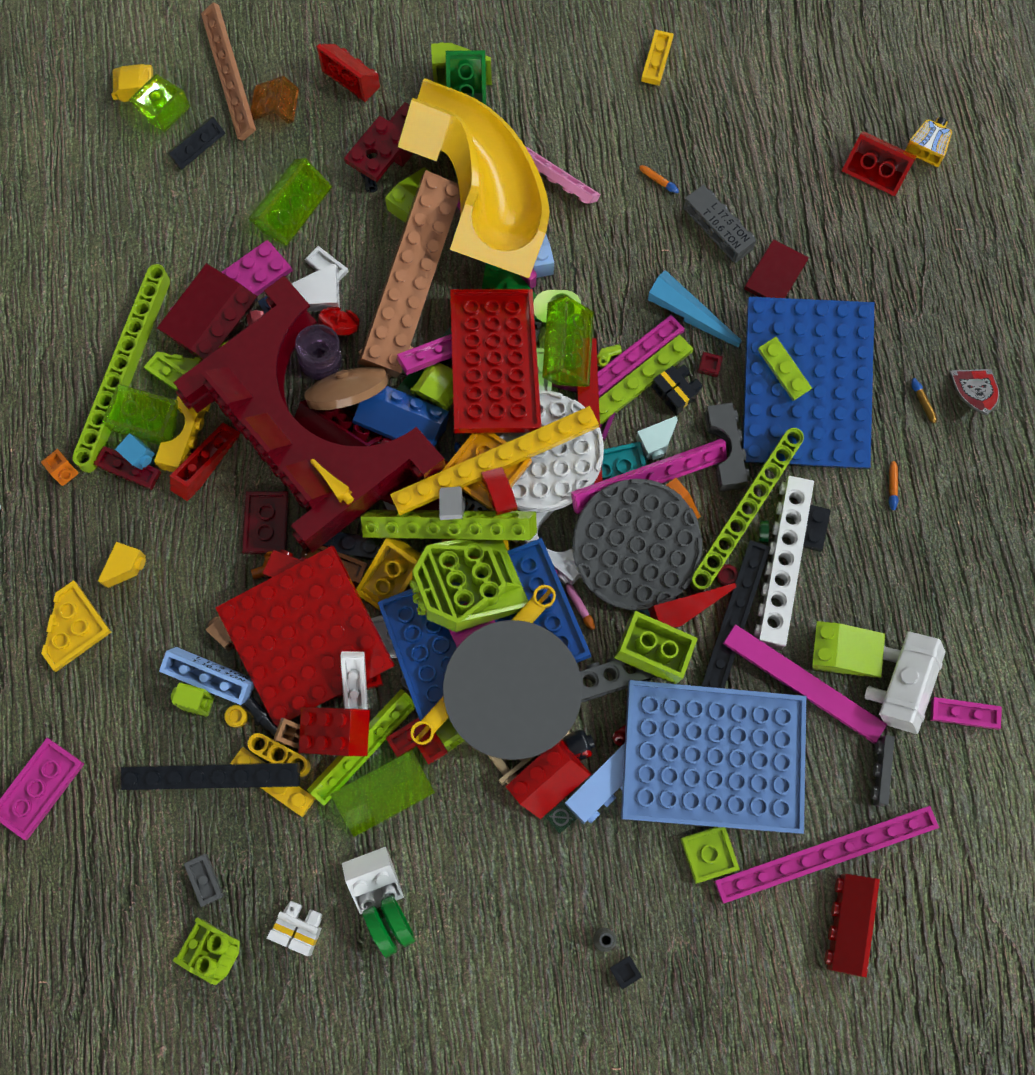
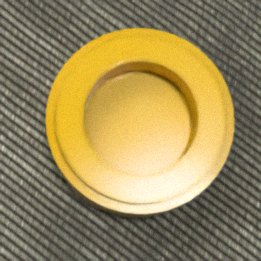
[224,705,248,728]

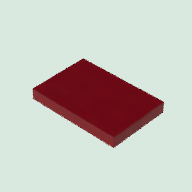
[744,239,809,298]
[242,491,290,555]

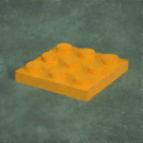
[442,433,532,511]

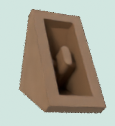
[273,718,300,750]

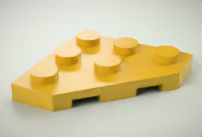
[41,580,111,672]

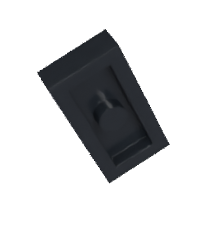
[803,505,831,552]

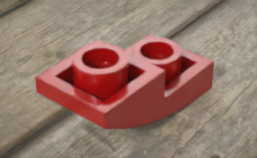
[481,467,518,515]

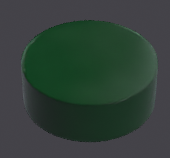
[759,520,769,542]

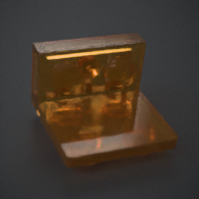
[251,76,299,124]

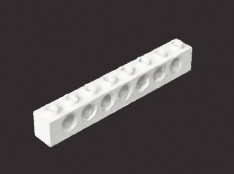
[754,476,814,650]

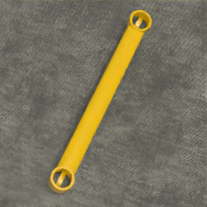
[411,585,556,745]

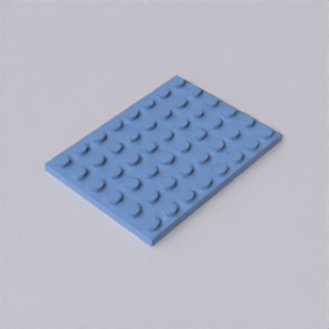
[621,680,806,834]

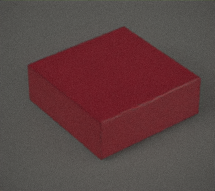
[697,352,723,378]

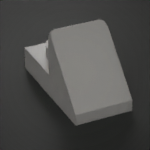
[439,487,466,520]

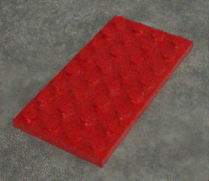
[450,289,542,433]

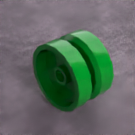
[362,895,416,958]

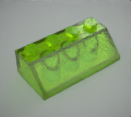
[248,158,333,246]
[542,295,594,387]
[331,750,435,837]

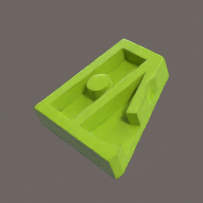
[144,352,202,391]

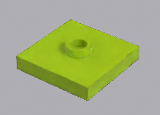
[680,827,740,884]

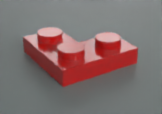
[386,718,448,765]

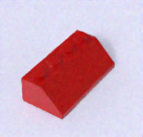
[824,874,880,978]

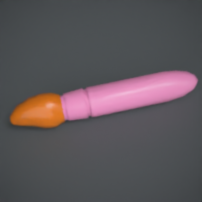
[566,584,595,630]

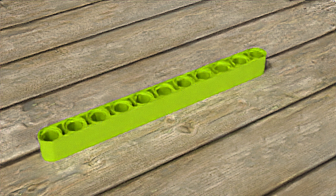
[72,264,170,473]

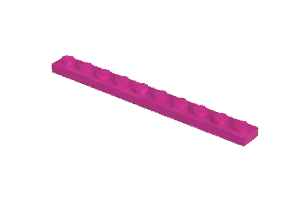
[714,806,939,904]

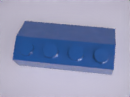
[352,386,449,446]

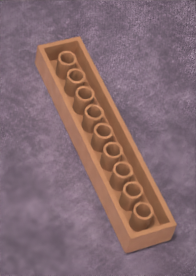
[357,170,460,378]

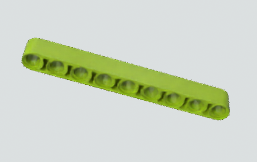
[690,428,804,592]

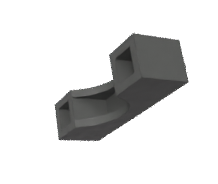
[705,403,750,492]

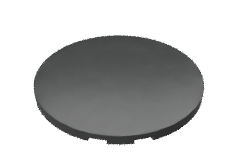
[572,479,702,610]
[443,620,582,760]

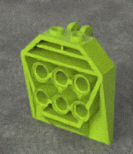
[410,539,528,632]

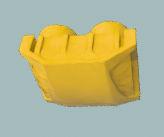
[111,64,154,102]

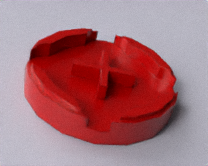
[318,307,359,335]

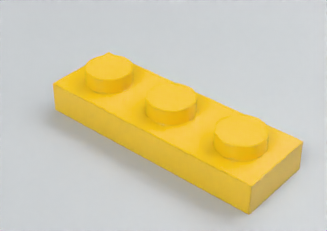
[641,29,674,86]

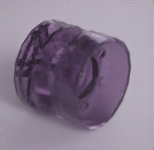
[295,324,342,380]

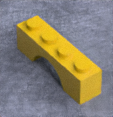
[154,396,211,472]

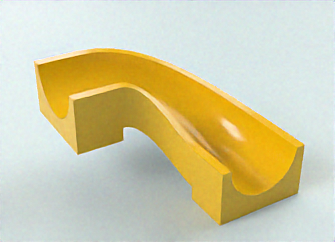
[398,78,550,278]

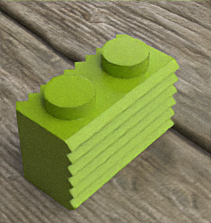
[171,682,215,717]

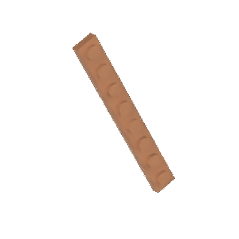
[201,2,256,141]

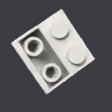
[342,847,404,914]

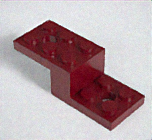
[344,102,414,182]

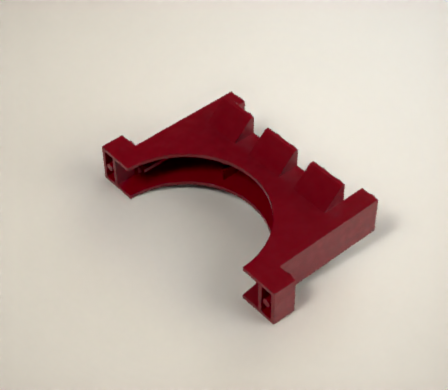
[173,276,446,553]

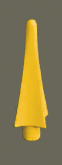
[310,459,354,504]

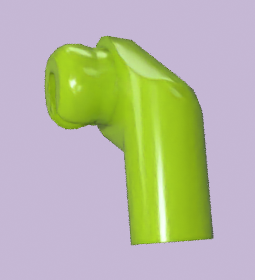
[597,344,622,367]

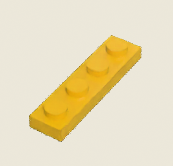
[230,747,316,817]

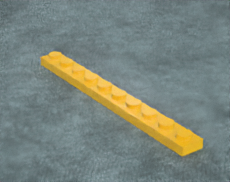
[390,406,599,516]

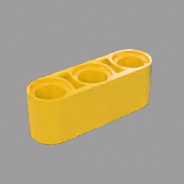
[248,733,311,777]

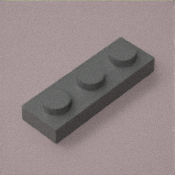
[871,735,895,807]

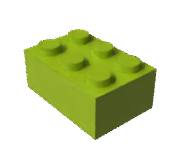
[614,611,698,684]

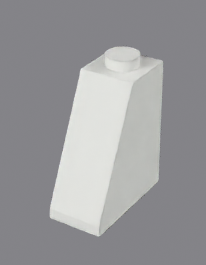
[291,264,340,311]

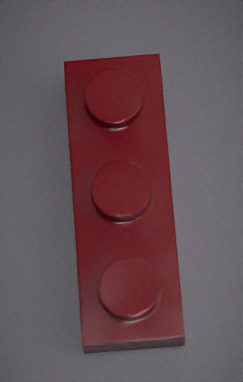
[94,446,162,491]

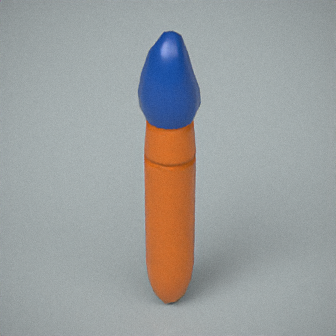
[639,165,679,193]
[888,461,899,511]

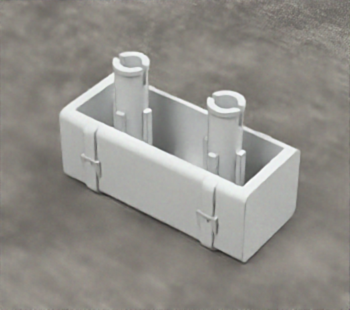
[865,631,945,734]

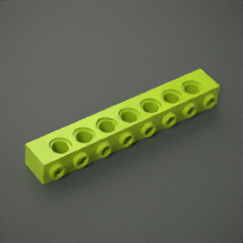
[361,510,537,540]

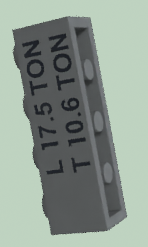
[683,184,756,263]

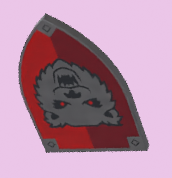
[950,369,999,415]

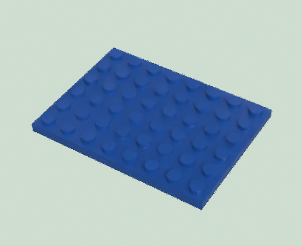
[742,297,875,469]
[378,538,592,721]

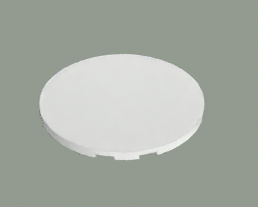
[494,390,604,512]

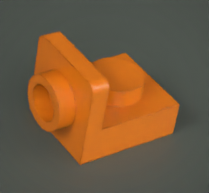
[41,448,78,486]

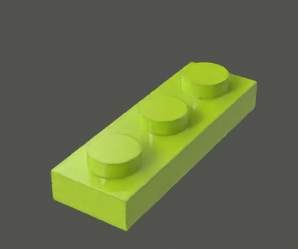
[757,337,812,401]

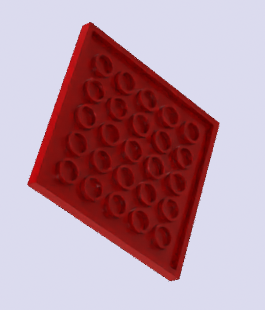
[215,546,395,726]

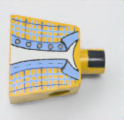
[905,117,952,167]

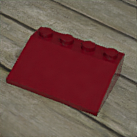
[157,263,257,360]

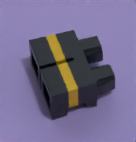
[651,364,703,416]

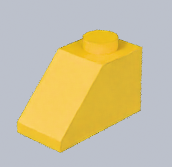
[98,542,146,588]

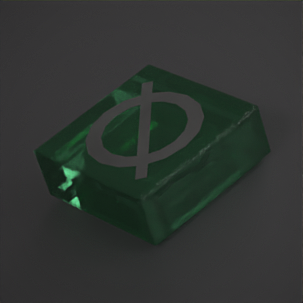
[545,802,577,834]

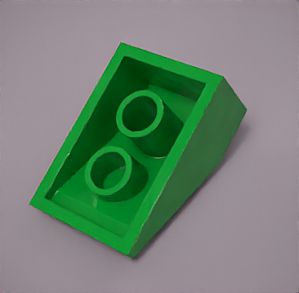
[446,50,486,105]

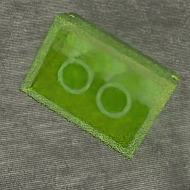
[102,384,178,445]

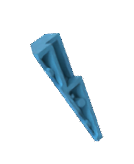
[648,270,742,347]

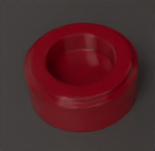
[716,564,738,586]

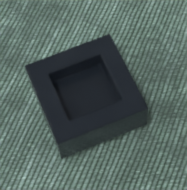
[609,955,642,990]

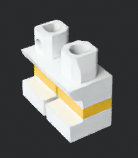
[266,901,322,956]

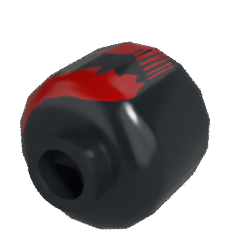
[563,730,596,761]

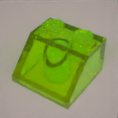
[129,74,191,132]

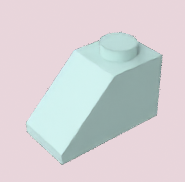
[636,416,678,461]

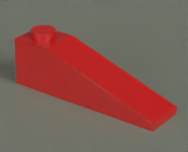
[170,423,240,501]
[648,583,736,628]

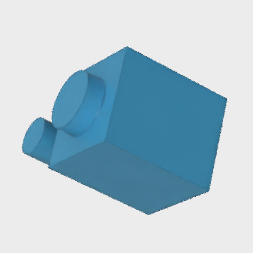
[115,433,155,470]

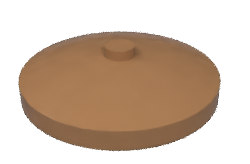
[304,367,388,410]

